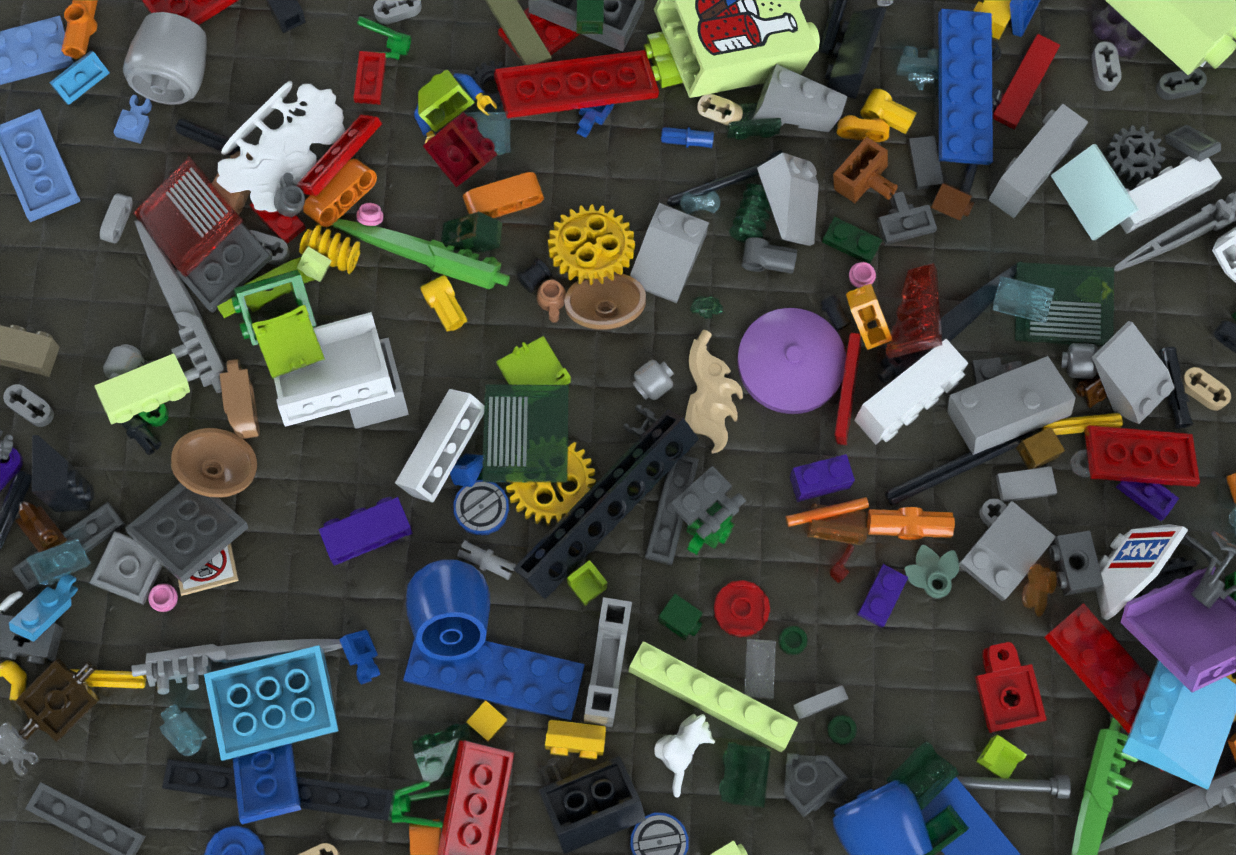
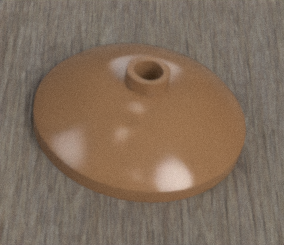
[564,272,646,330]
[171,428,257,497]

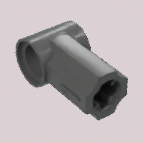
[742,238,797,274]

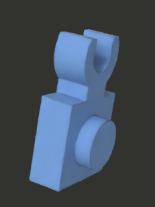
[113,95,152,144]

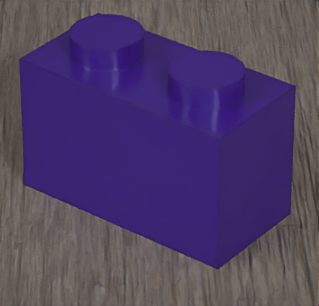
[789,454,855,502]

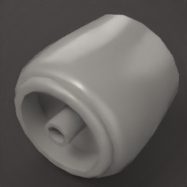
[123,12,207,105]

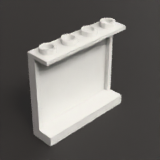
[274,312,395,427]

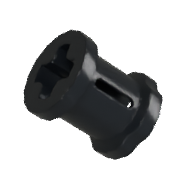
[516,257,552,293]

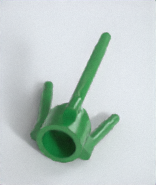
[357,16,412,60]
[391,781,450,828]

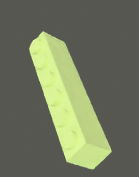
[628,641,798,752]

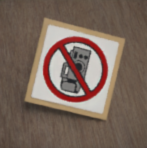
[178,543,239,596]

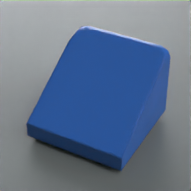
[450,453,486,487]

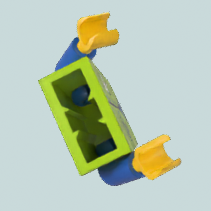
[414,70,497,143]

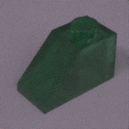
[441,211,502,253]

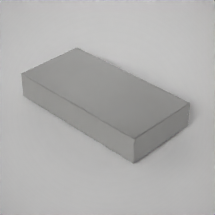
[996,466,1057,502]

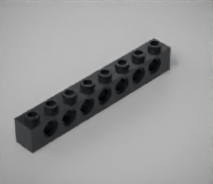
[513,409,699,599]

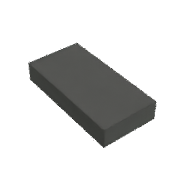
[1165,125,1221,162]
[908,136,943,190]

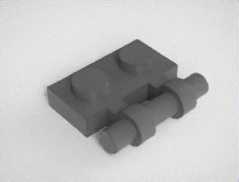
[670,466,746,539]

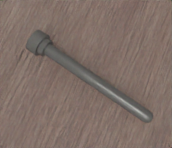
[928,775,1070,799]

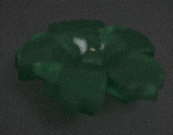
[690,296,723,319]

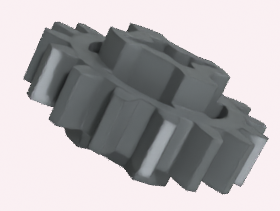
[1106,125,1165,182]

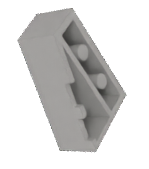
[751,64,847,132]

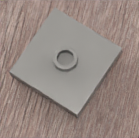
[90,531,163,605]

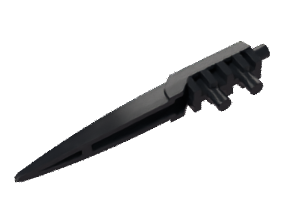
[878,260,1023,383]

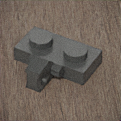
[877,192,937,245]

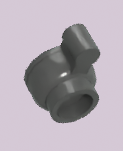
[274,172,305,217]

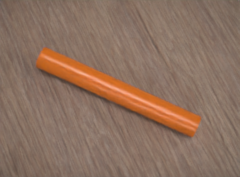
[785,497,869,527]

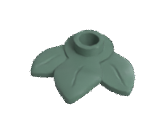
[904,545,959,598]

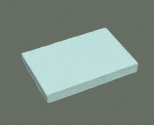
[1051,144,1139,240]

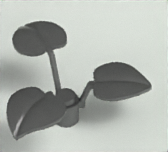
[1179,530,1236,609]

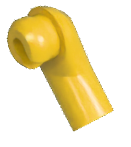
[0,660,27,701]

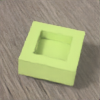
[297,246,332,282]

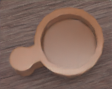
[536,280,566,323]

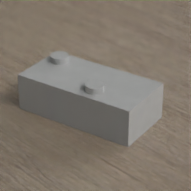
[989,103,1088,218]
[947,356,1076,455]

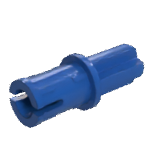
[661,127,714,148]

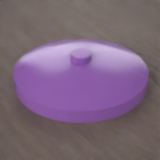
[737,308,846,414]

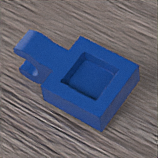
[577,104,614,138]
[339,630,380,685]

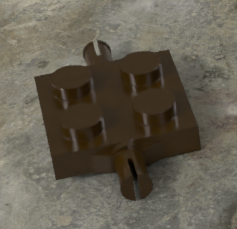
[15,659,100,742]

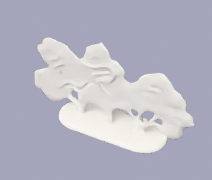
[217,81,345,212]

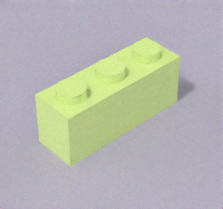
[95,353,190,425]

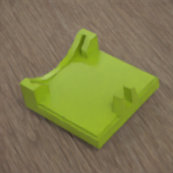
[252,305,325,379]
[496,336,571,408]

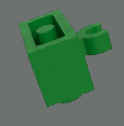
[686,502,735,555]

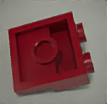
[423,112,498,188]

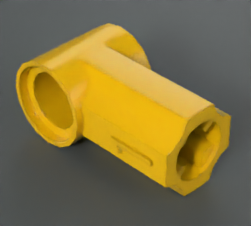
[860,88,917,134]
[420,275,467,332]

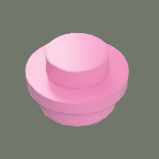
[356,203,383,226]
[849,262,876,288]
[148,583,178,612]

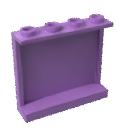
[1120,566,1236,692]

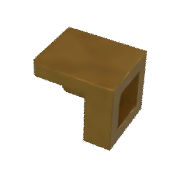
[1016,428,1065,470]

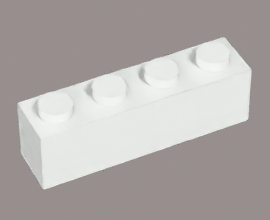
[1120,156,1222,234]
[395,389,487,503]

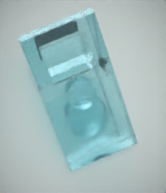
[27,538,90,585]

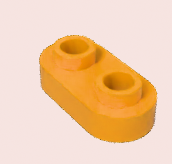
[837,115,890,142]

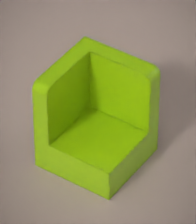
[567,560,607,606]
[976,735,1027,778]

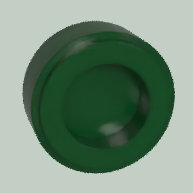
[778,626,808,656]
[827,715,857,745]

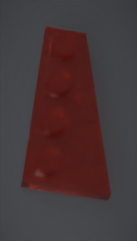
[886,263,942,359]

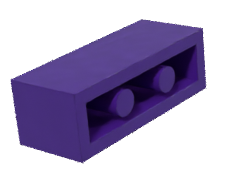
[318,497,413,566]

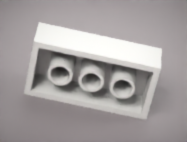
[854,339,968,445]

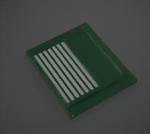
[1015,262,1115,346]
[483,384,569,483]

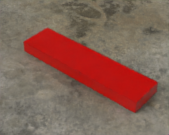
[992,34,1060,130]
[296,115,382,196]
[835,333,862,445]

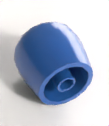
[406,560,490,660]
[832,780,933,855]

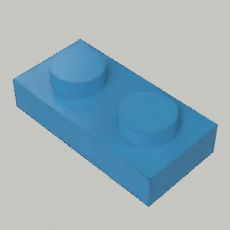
[49,51,110,105]

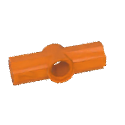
[61,0,98,59]
[867,507,955,540]

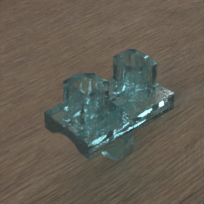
[896,46,939,90]
[159,705,207,756]

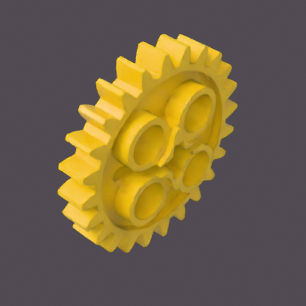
[548,204,635,285]
[505,435,596,526]

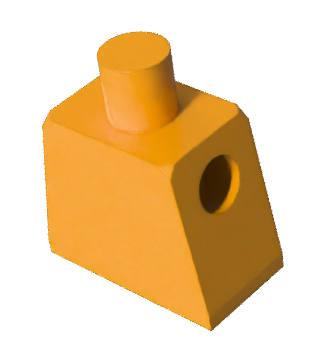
[846,284,893,350]

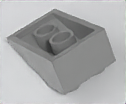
[757,153,819,246]
[630,203,709,304]
[1092,321,1174,424]
[349,337,409,429]
[959,501,1056,601]

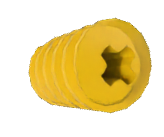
[299,224,360,274]

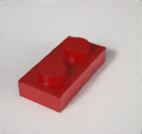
[354,51,386,105]
[250,202,306,244]

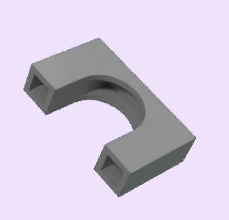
[584,597,632,727]

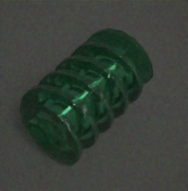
[729,183,772,243]

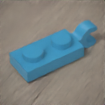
[9,573,78,642]

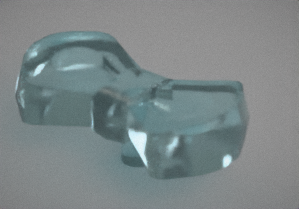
[680,191,721,214]

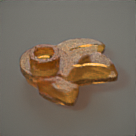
[1022,564,1057,617]

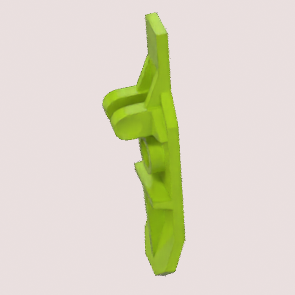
[217,257,315,318]

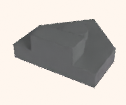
[784,753,848,817]

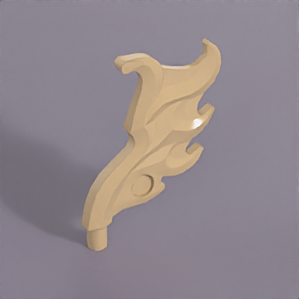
[685,329,743,454]

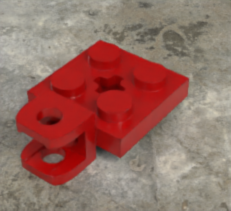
[975,642,1047,733]

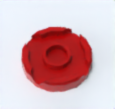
[713,580,770,637]

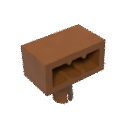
[833,137,898,203]

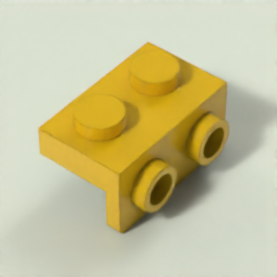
[545,720,606,759]

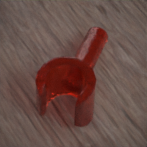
[830,544,855,583]

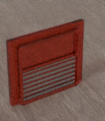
[133,157,244,277]

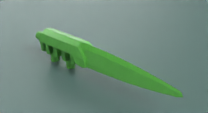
[331,219,510,289]
[1072,718,1138,855]

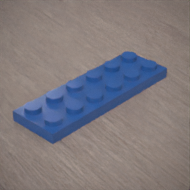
[938,9,993,165]
[403,638,585,722]

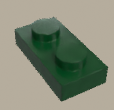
[822,217,883,264]

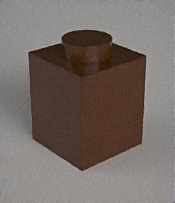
[931,182,975,220]

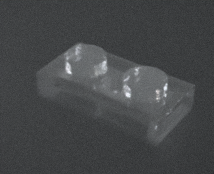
[744,639,776,699]

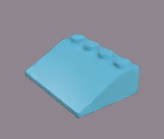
[204,645,339,761]
[1122,660,1236,790]

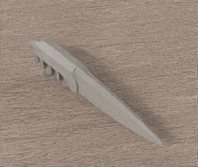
[1114,192,1236,271]
[134,221,228,393]
[132,639,342,695]
[1098,768,1236,852]

